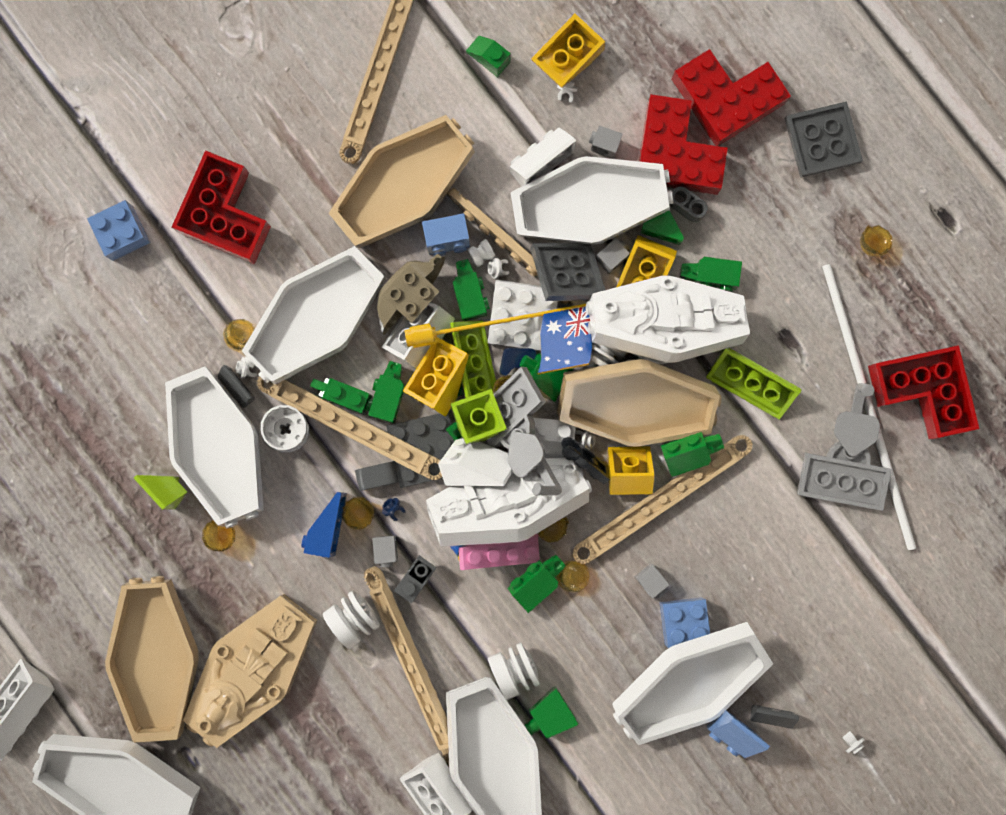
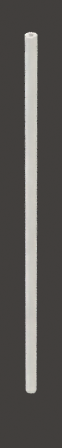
[822,264,916,550]

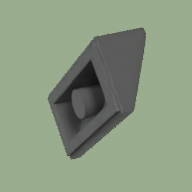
[218,365,255,408]
[750,704,799,728]

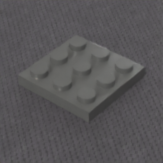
[784,101,863,178]
[530,243,605,301]
[386,412,454,488]

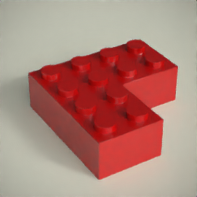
[671,49,791,146]
[638,94,728,195]
[171,150,271,264]
[868,345,980,439]

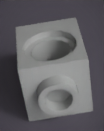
[589,125,623,159]
[596,238,630,274]
[372,535,398,567]
[634,563,669,598]

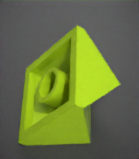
[451,389,507,444]
[134,475,187,510]

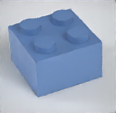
[87,200,151,261]
[422,213,470,256]
[659,597,710,648]

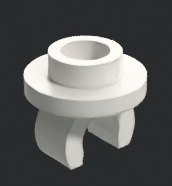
[557,81,578,102]
[487,258,510,279]
[236,357,257,379]
[575,430,596,450]
[842,732,865,754]

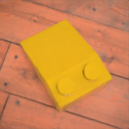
[531,13,605,88]
[616,235,677,287]
[403,337,469,417]

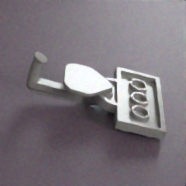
[481,367,562,496]
[797,383,892,511]

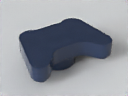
[499,348,536,376]

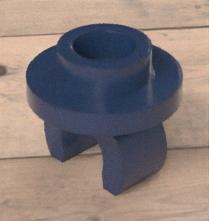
[382,498,406,521]

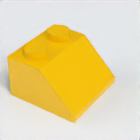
[608,446,654,495]

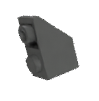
[394,555,437,603]

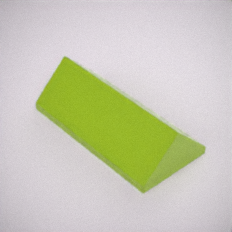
[450,320,498,398]
[706,348,802,420]

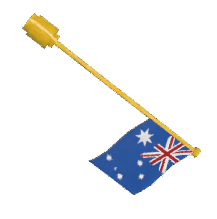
[404,304,592,374]

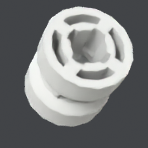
[467,239,496,268]

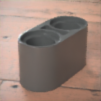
[669,187,708,222]
[355,461,399,491]

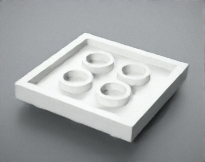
[488,280,558,351]

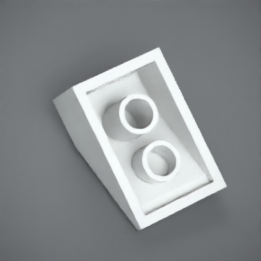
[438,438,513,486]

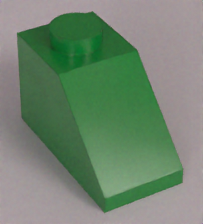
[466,36,511,78]
[640,211,684,246]

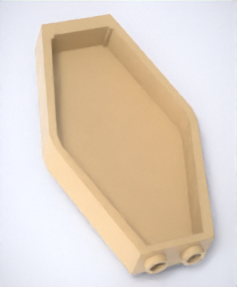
[329,115,475,249]
[557,359,722,447]
[105,576,199,743]
[183,594,318,748]

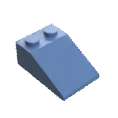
[707,710,770,758]

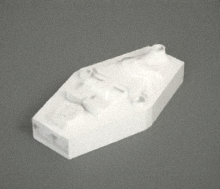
[511,156,673,245]
[242,246,385,385]
[586,276,750,363]
[165,366,264,529]
[426,458,592,547]
[612,622,773,745]
[446,677,542,815]
[32,734,200,815]

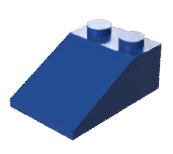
[301,492,347,558]

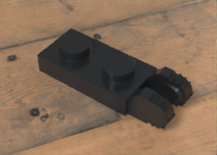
[561,437,610,484]

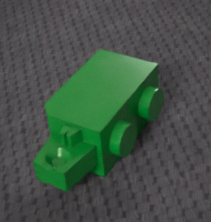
[680,256,742,292]
[452,259,490,321]
[366,361,405,424]
[310,378,372,415]
[661,432,724,477]
[507,554,566,613]

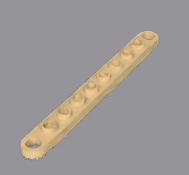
[339,0,414,164]
[447,188,586,306]
[257,376,442,480]
[573,435,753,564]
[364,566,449,767]

